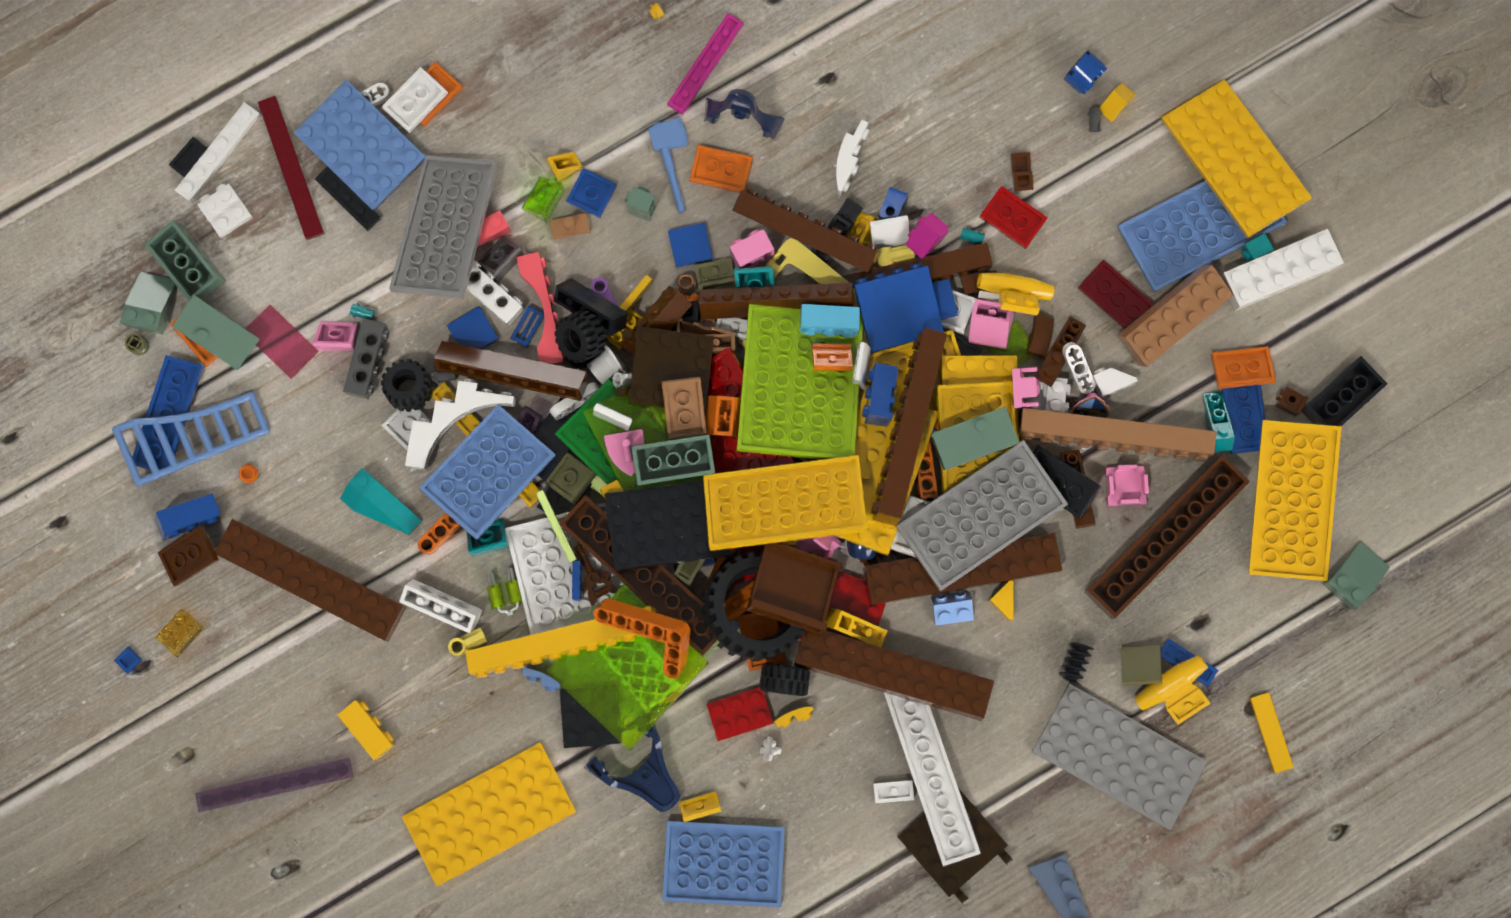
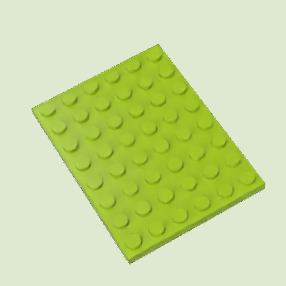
[737,304,863,460]

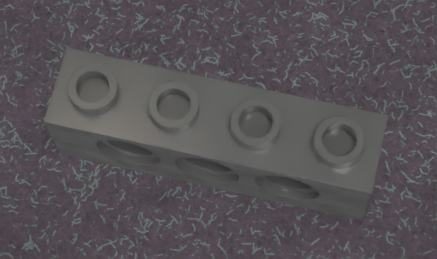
[343,318,390,400]

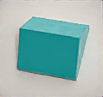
[734,266,776,288]
[466,519,510,557]

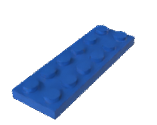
[132,355,204,475]

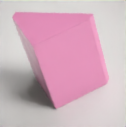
[313,321,358,352]

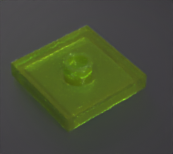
[987,322,1035,366]

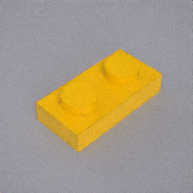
[679,791,722,822]

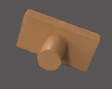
[550,213,591,240]

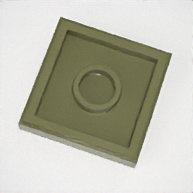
[544,452,596,505]
[1121,645,1162,686]

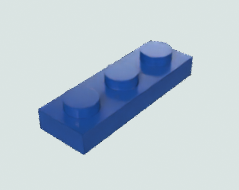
[1161,639,1218,687]

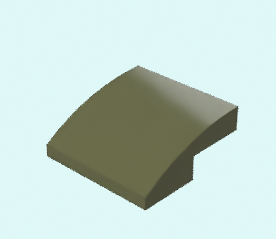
[694,257,736,293]

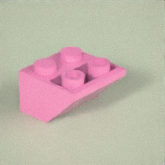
[969,299,1014,349]

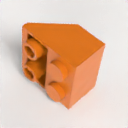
[705,396,741,437]

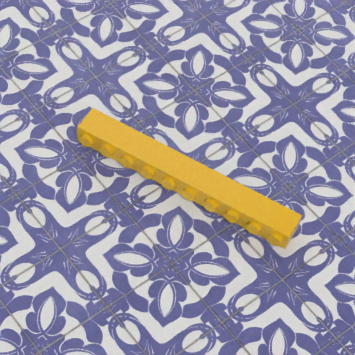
[465,606,656,678]

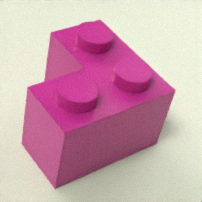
[905,213,949,259]

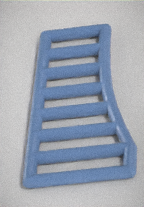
[112,391,270,486]

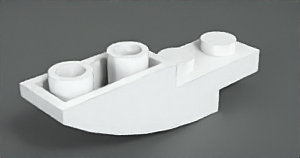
[836,120,870,196]

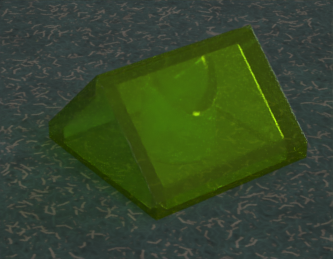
[521,177,565,223]

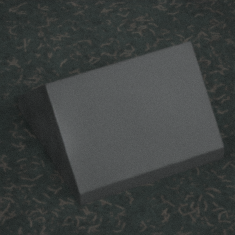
[478,236,524,282]

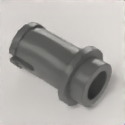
[1087,108,1102,132]
[431,370,456,385]

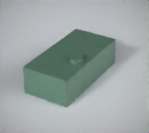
[144,220,226,301]
[172,295,260,370]
[930,406,1019,471]
[630,434,715,485]

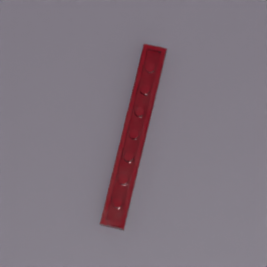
[258,96,325,240]

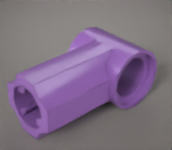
[591,277,618,306]

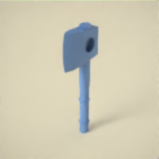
[648,118,688,213]

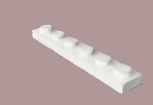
[175,102,260,203]

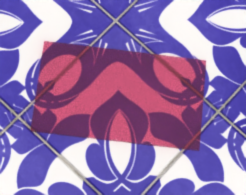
[246,305,319,379]

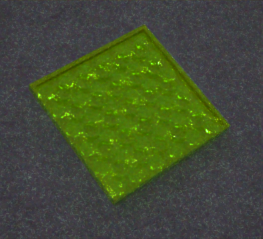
[546,584,709,751]

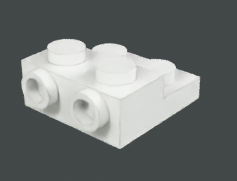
[197,184,253,238]
[1025,376,1071,413]

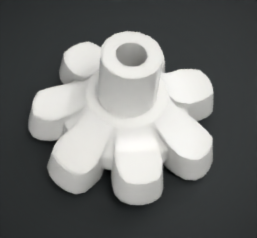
[760,736,782,762]

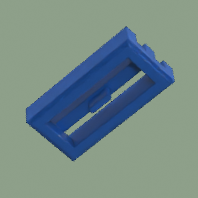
[510,305,544,348]
[572,561,582,601]

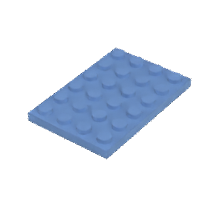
[294,79,426,211]
[419,404,556,540]
[662,821,785,907]

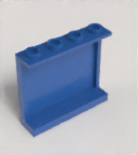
[853,263,944,352]

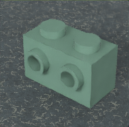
[625,187,656,222]

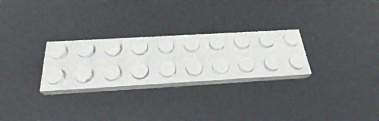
[883,692,981,866]

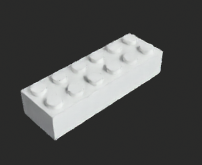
[1220,229,1344,311]

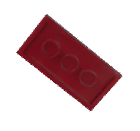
[1078,260,1155,329]

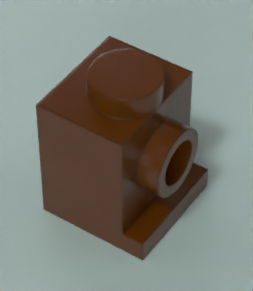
[1275,387,1309,417]

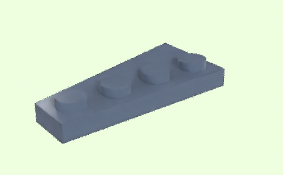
[1028,854,1089,918]

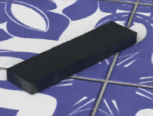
[315,166,381,231]

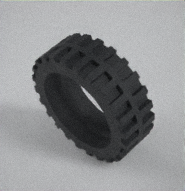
[701,552,804,662]

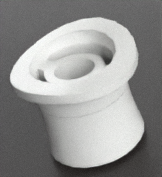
[587,345,628,384]

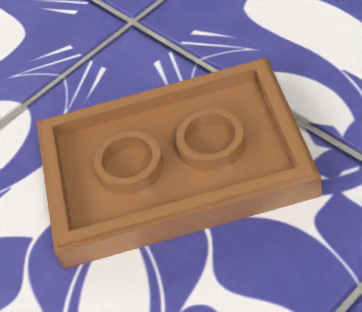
[661,376,707,439]

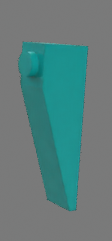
[340,468,422,535]

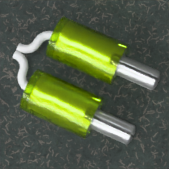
[486,568,523,616]

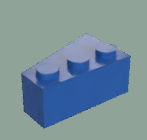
[862,363,898,427]
[155,493,221,541]

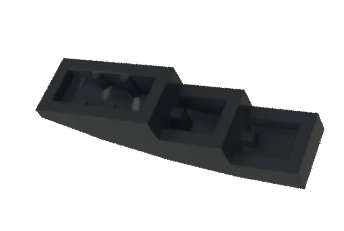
[811,198,864,263]

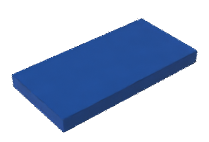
[1221,385,1266,454]

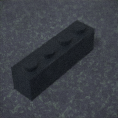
[554,278,628,336]

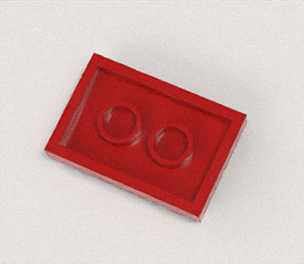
[979,186,1048,249]
[706,687,774,741]

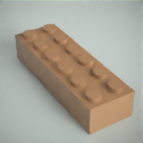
[1117,264,1233,367]

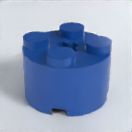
[1063,50,1107,95]

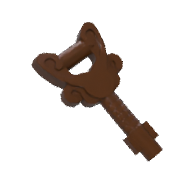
[574,544,618,606]

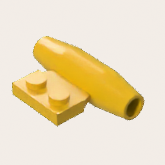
[977,273,1054,315]
[1134,655,1211,725]

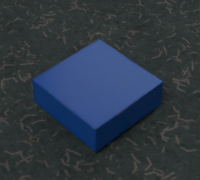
[114,647,143,674]

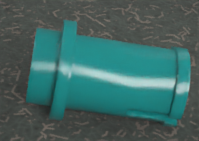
[960,227,985,244]
[350,303,375,320]

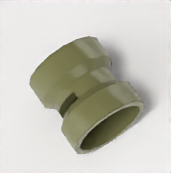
[125,334,149,356]

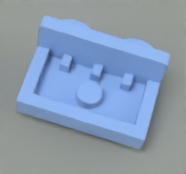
[931,591,974,626]

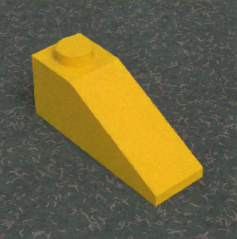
[825,607,887,647]

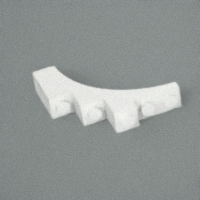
[405,379,516,471]

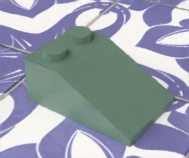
[120,272,176,335]
[1323,541,1390,610]

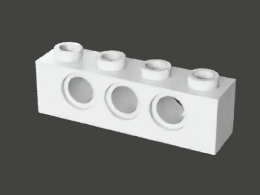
[467,260,524,327]
[399,579,483,633]

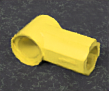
[877,245,915,267]
[448,627,488,657]

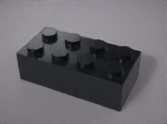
[1301,356,1388,426]

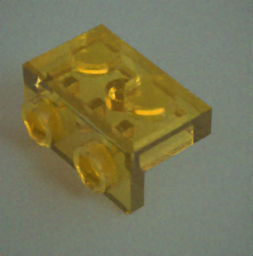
[155,609,204,658]

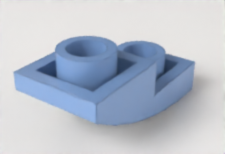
[522,668,562,692]

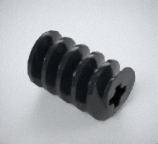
[1059,642,1094,686]

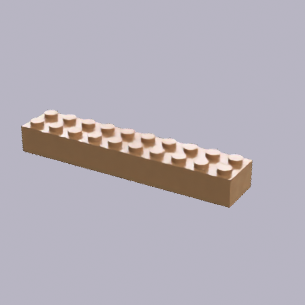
[1018,408,1216,462]

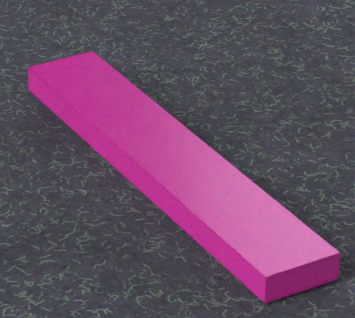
[667,13,744,115]

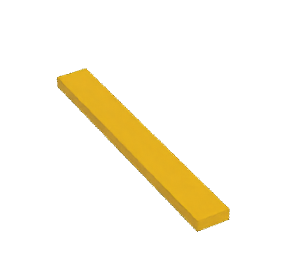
[430,382,540,508]

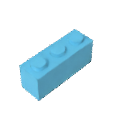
[799,304,860,338]

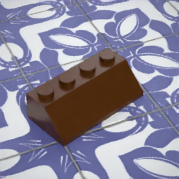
[620,286,692,356]

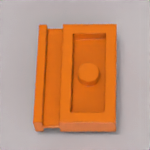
[812,343,853,371]

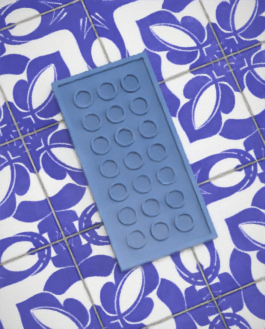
[1117,181,1287,293]

